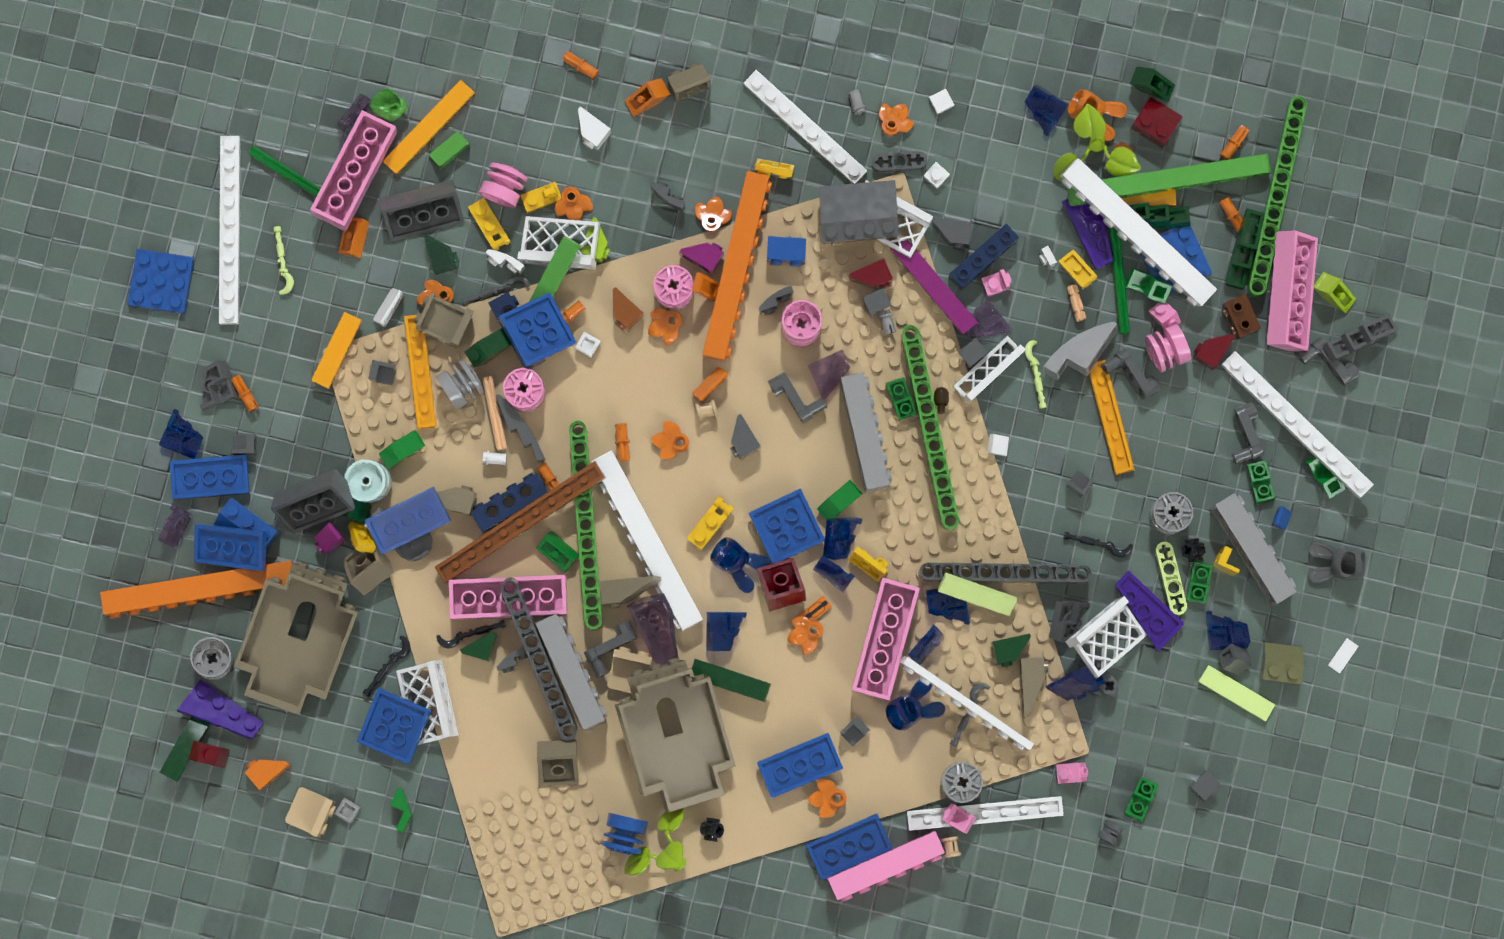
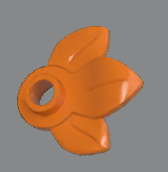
[879,103,914,136]
[555,186,593,221]
[695,197,732,232]
[416,280,454,305]
[648,308,683,346]
[651,421,689,459]
[787,616,824,655]
[808,779,847,818]

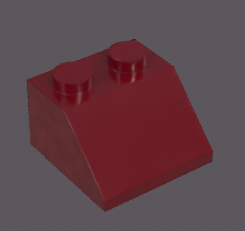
[1130,97,1183,148]
[757,558,806,612]

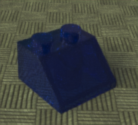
[1046,662,1105,701]

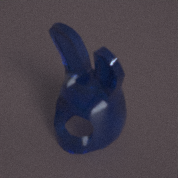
[710,537,771,593]
[885,680,945,731]

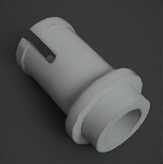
[848,90,866,115]
[878,310,896,335]

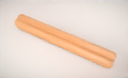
[482,376,507,450]

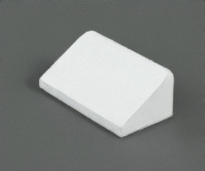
[373,288,404,327]

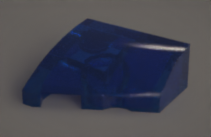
[1025,84,1069,136]
[159,409,203,459]
[823,517,862,560]
[813,556,855,593]
[926,589,970,625]
[1206,611,1251,650]
[706,612,747,651]
[907,624,944,665]

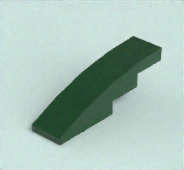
[1129,203,1191,228]
[1224,208,1265,290]
[690,659,771,702]
[159,716,211,782]

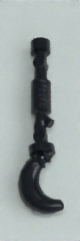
[1063,532,1133,558]
[436,620,506,649]
[362,635,411,697]

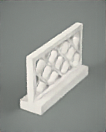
[865,180,933,258]
[517,216,600,270]
[1066,596,1147,678]
[396,660,459,745]

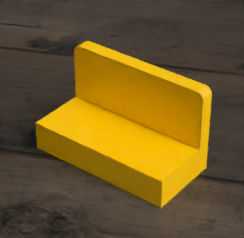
[1213,546,1240,576]

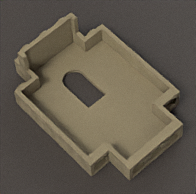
[234,561,358,715]
[615,657,736,812]

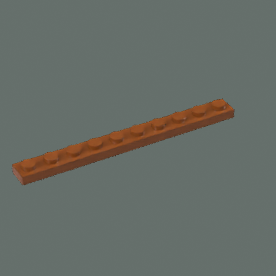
[435,461,606,584]

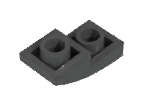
[651,181,685,212]
[759,285,794,316]
[497,644,531,674]

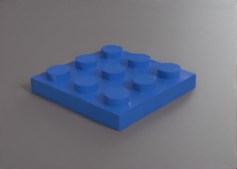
[1140,226,1212,292]
[127,249,194,314]
[499,292,577,368]
[749,488,826,564]
[357,688,432,764]

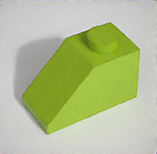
[580,217,610,263]
[1314,272,1356,314]

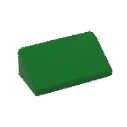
[536,531,579,573]

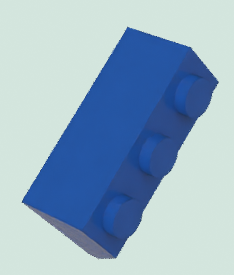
[214,498,280,552]

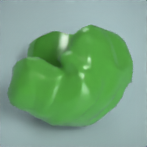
[369,88,408,122]

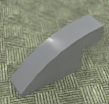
[1043,322,1118,381]

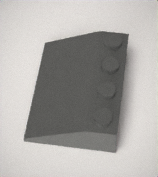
[819,180,900,244]

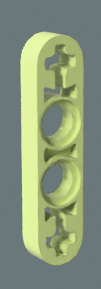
[1155,542,1187,615]

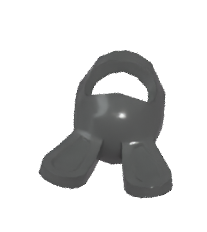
[1308,541,1366,583]

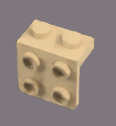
[607,647,653,693]
[285,787,336,837]

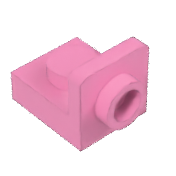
[981,269,1012,297]

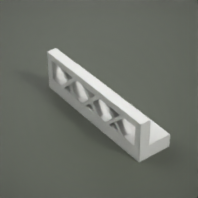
[953,336,1026,404]

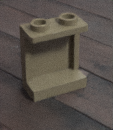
[414,292,474,349]

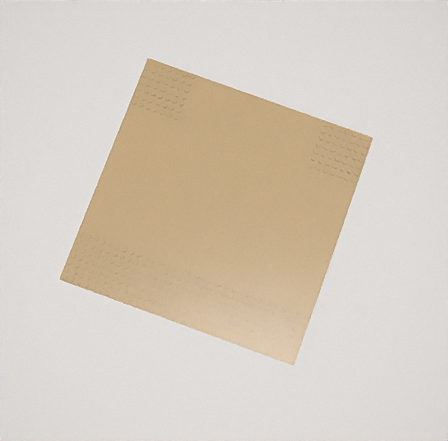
[323,173,1089,937]

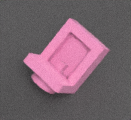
[1149,302,1181,330]
[1056,762,1088,784]
[942,803,976,834]

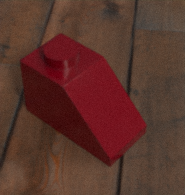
[848,259,893,290]
[1194,334,1235,371]
[189,740,230,768]

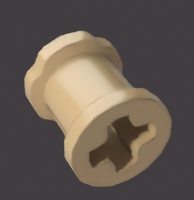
[695,400,718,421]
[941,836,961,858]

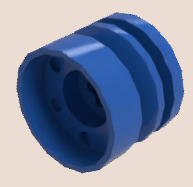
[601,813,648,855]

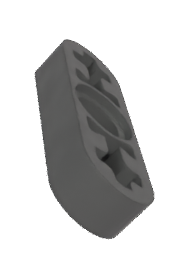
[872,151,927,172]

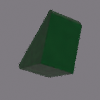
[460,631,497,662]

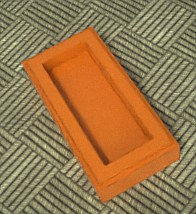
[692,272,720,301]

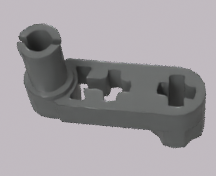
[1298,337,1360,386]
[1101,349,1161,400]
[768,372,827,423]
[1232,402,1264,465]
[584,621,637,678]
[1076,647,1118,699]

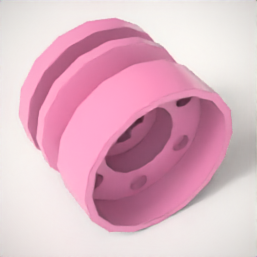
[478,162,528,208]
[653,265,694,310]
[781,300,822,347]
[1145,324,1191,373]
[503,368,545,412]

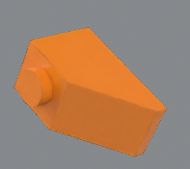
[624,78,671,117]
[244,760,291,790]

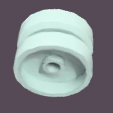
[345,459,392,503]

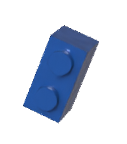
[767,236,806,267]

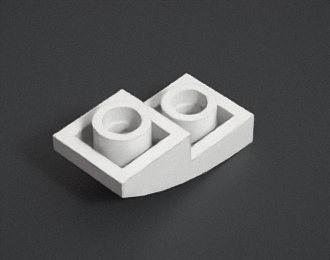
[486,250,526,274]

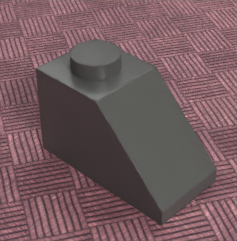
[932,218,972,250]
[730,414,761,460]

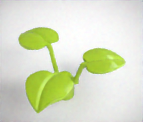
[1053,104,1141,181]
[624,808,686,876]

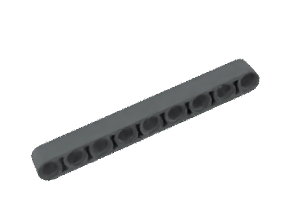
[919,562,1092,584]
[501,577,578,741]

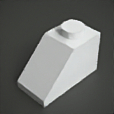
[578,107,611,150]

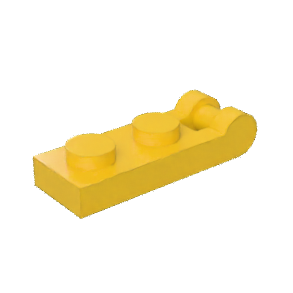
[468,198,511,251]
[686,496,734,550]

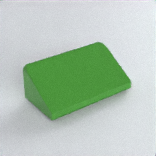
[429,131,470,169]

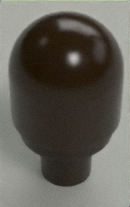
[934,387,949,414]

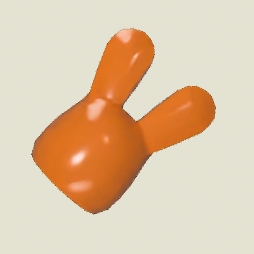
[1068,89,1127,142]

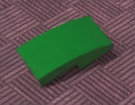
[886,377,917,420]
[1247,460,1275,505]
[1186,561,1213,604]
[1124,777,1158,822]

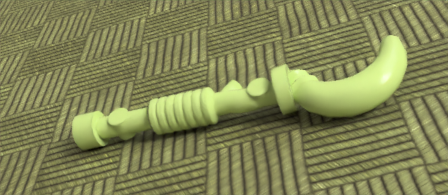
[273,226,294,295]
[1025,340,1047,409]

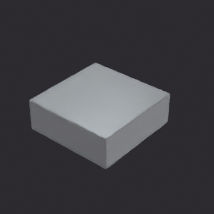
[334,798,361,824]

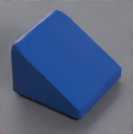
[1272,506,1291,530]

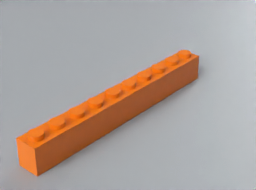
[702,171,772,362]
[100,560,294,619]

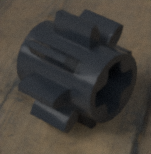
[1181,538,1206,562]
[700,817,724,842]

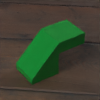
[1125,268,1172,304]
[379,430,426,470]
[1305,456,1346,499]
[817,479,863,523]
[390,787,413,833]

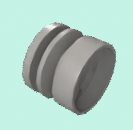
[435,359,484,410]
[1149,492,1193,535]
[190,637,233,680]
[940,762,983,803]

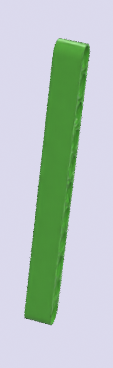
[1247,96,1307,298]
[1066,154,1272,206]
[901,325,959,531]
[569,420,603,630]

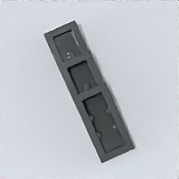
[1323,314,1398,362]
[496,394,546,463]

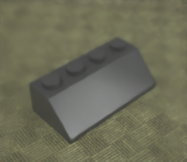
[379,180,465,242]
[271,469,355,533]

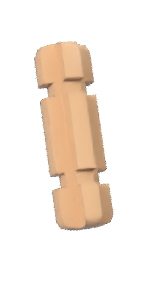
[1067,284,1086,322]

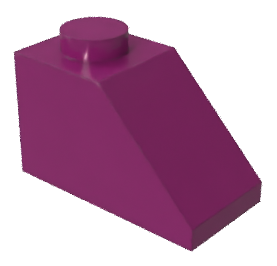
[679,242,724,274]
[314,523,346,555]

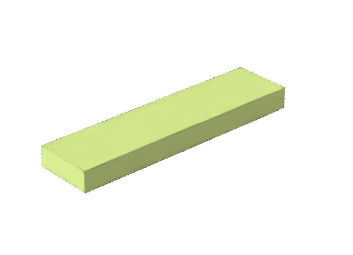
[938,572,1017,616]
[1198,665,1275,721]

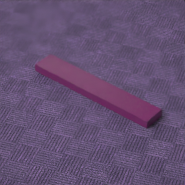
[890,236,978,335]

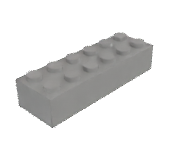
[840,372,892,494]
[1210,493,1297,607]
[535,613,608,731]

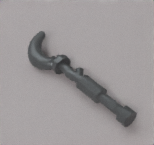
[462,275,530,306]
[950,683,990,747]

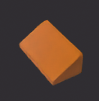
[338,217,369,258]
[692,367,728,403]

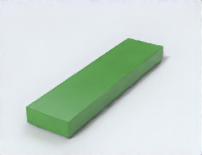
[529,236,581,301]

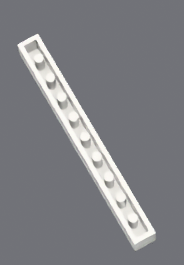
[1060,158,1217,307]
[591,450,703,631]

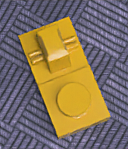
[755,158,795,179]
[520,182,561,214]
[1059,250,1097,290]
[348,521,376,553]
[848,546,889,583]

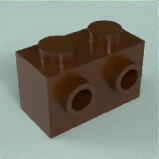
[1221,294,1261,340]

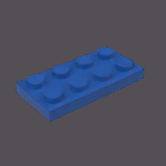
[170,455,250,500]
[364,486,451,555]
[194,523,266,571]
[757,733,843,798]
[806,813,893,880]

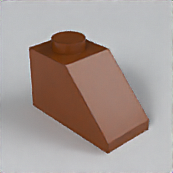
[613,287,644,332]

